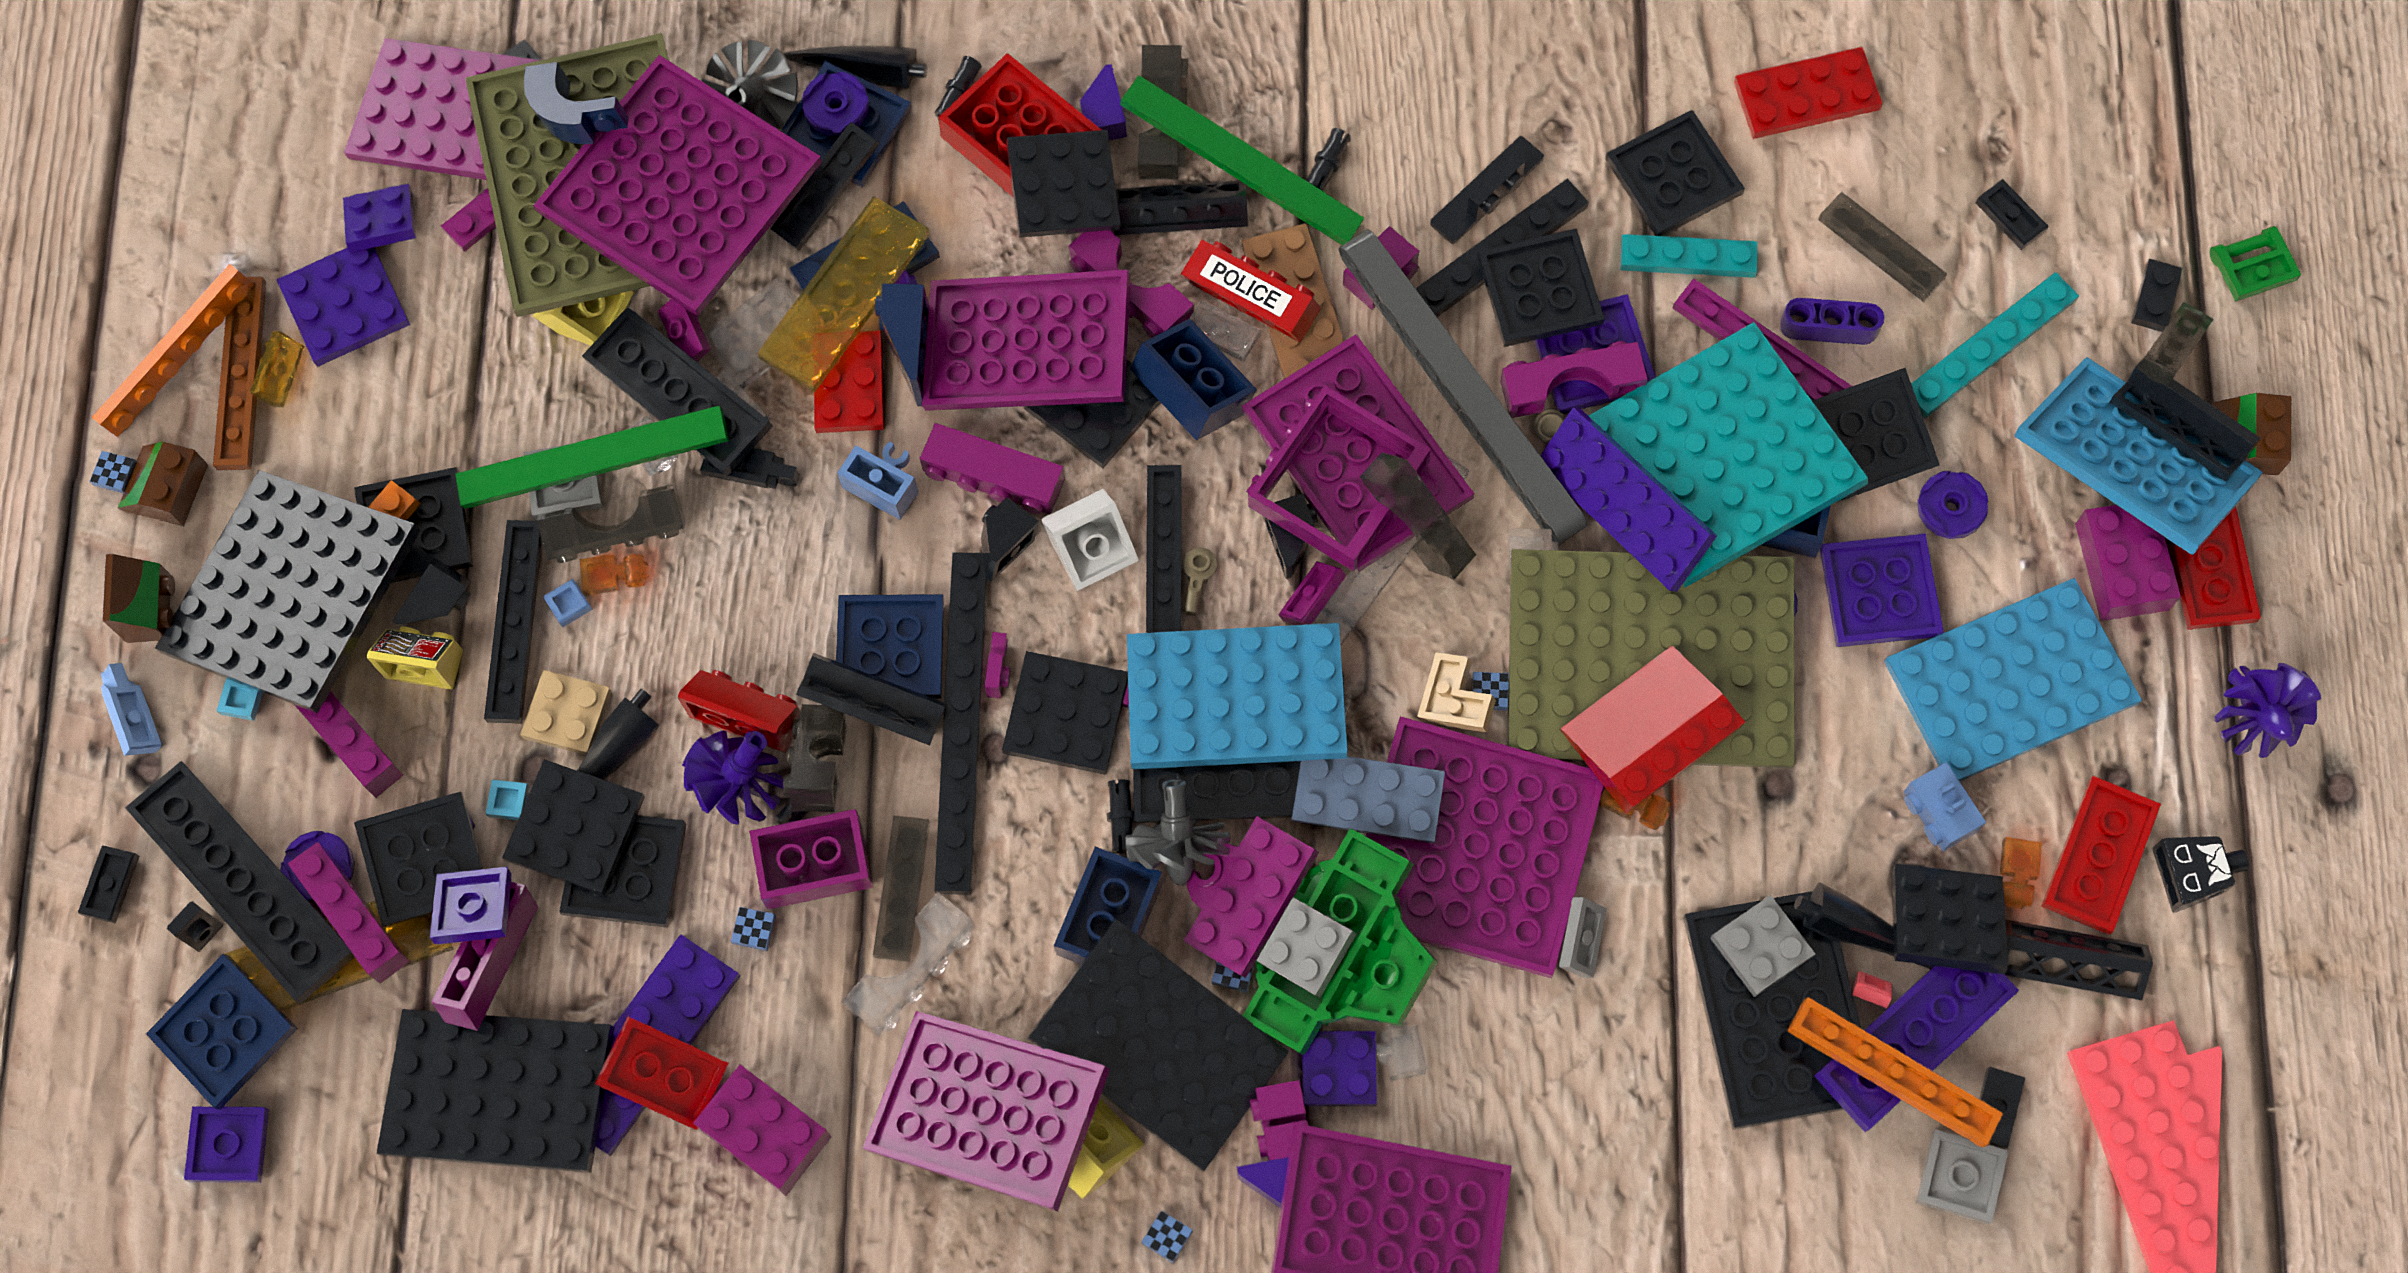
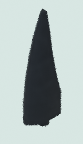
[783,45,927,89]
[577,688,660,780]
[1794,883,1933,969]

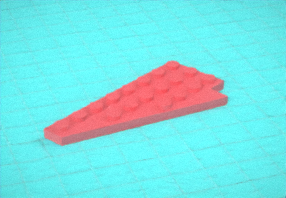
[2067,1020,2222,1273]

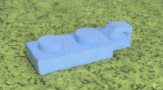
[101,663,162,756]

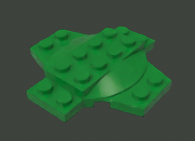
[1243,828,1438,1056]

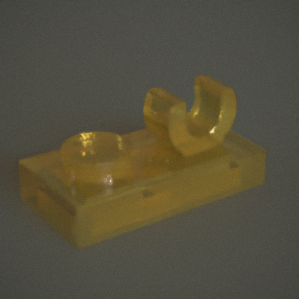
[250,331,305,407]

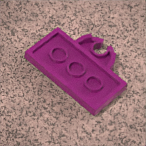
[1184,816,1319,978]

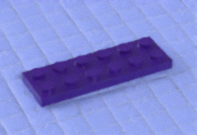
[1540,407,1717,592]
[596,934,740,1156]
[1814,966,2019,1132]

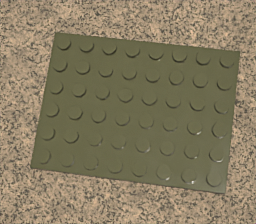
[465,33,669,317]
[1508,549,1794,768]

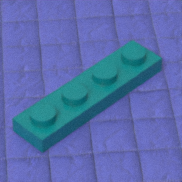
[1620,234,1757,278]

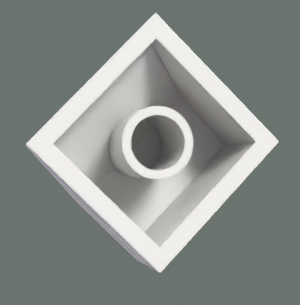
[1041,489,1139,591]

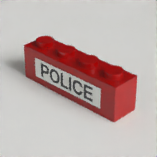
[1181,239,1321,343]

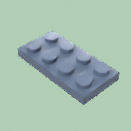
[1292,756,1445,844]

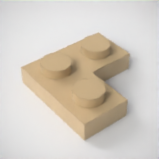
[1417,652,1496,733]

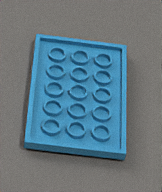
[2014,357,2263,555]
[1884,578,2142,782]
[1127,623,1347,769]

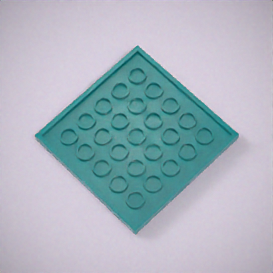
[1589,322,1868,588]

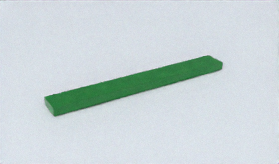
[1120,75,1364,245]
[455,406,729,509]

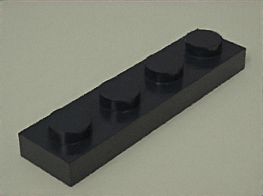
[770,122,879,250]

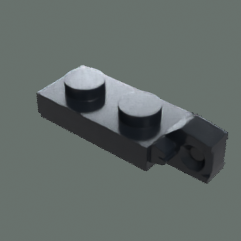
[700,448,800,489]

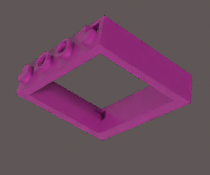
[1246,385,1431,572]

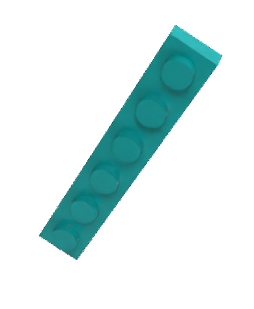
[1911,272,2079,419]

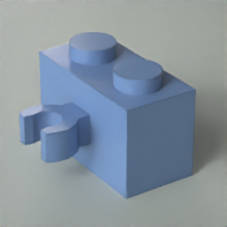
[837,442,919,520]
[1904,762,1987,852]

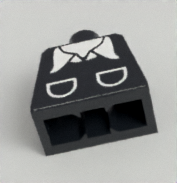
[2152,836,2249,913]

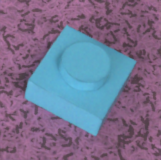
[216,678,263,721]
[485,780,530,820]

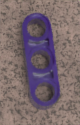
[1780,298,1885,345]

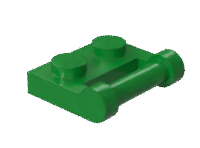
[2209,226,2301,302]

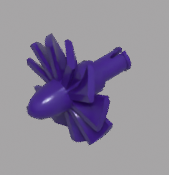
[2215,663,2321,758]
[682,731,786,825]

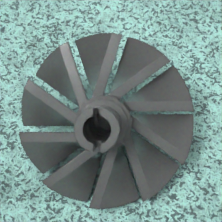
[702,39,798,129]
[1125,780,1230,885]

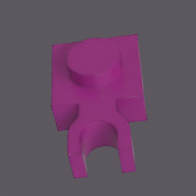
[985,632,1011,699]

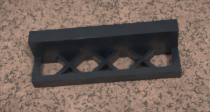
[1114,180,1248,235]
[2110,359,2260,482]
[796,653,946,746]
[2005,919,2153,1000]

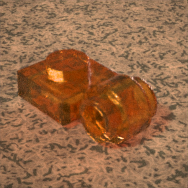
[580,554,649,596]
[1599,788,1671,830]
[2000,837,2042,909]

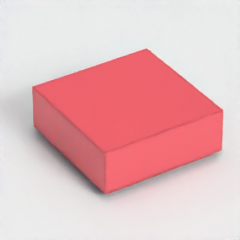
[1852,971,1893,1008]

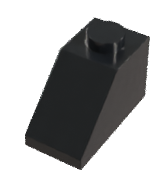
[1263,493,1318,579]
[981,497,1039,582]
[392,558,471,625]

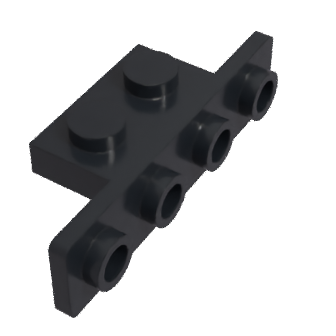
[1430,136,1544,244]

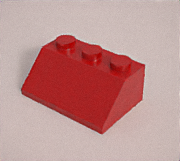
[677,670,802,754]

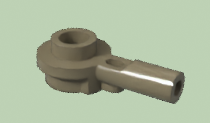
[1534,409,1566,443]
[1183,548,1217,616]

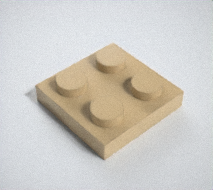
[520,670,612,755]

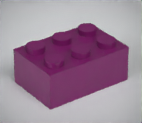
[2075,505,2180,621]
[749,809,873,910]
[693,1064,832,1196]

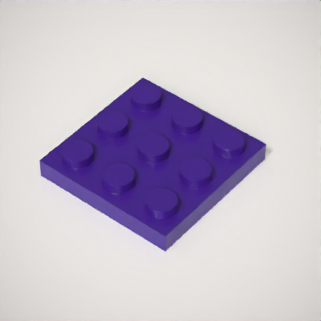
[276,247,411,367]
[1534,294,1656,414]
[1820,534,1944,647]

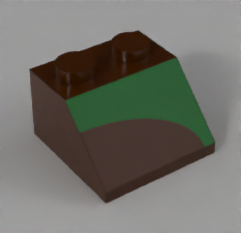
[2211,393,2292,476]
[118,442,208,527]
[103,554,175,643]

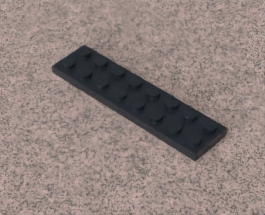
[125,761,355,1005]

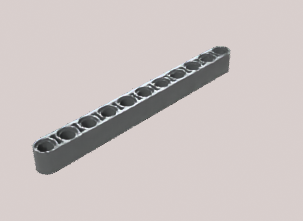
[1338,229,1587,546]

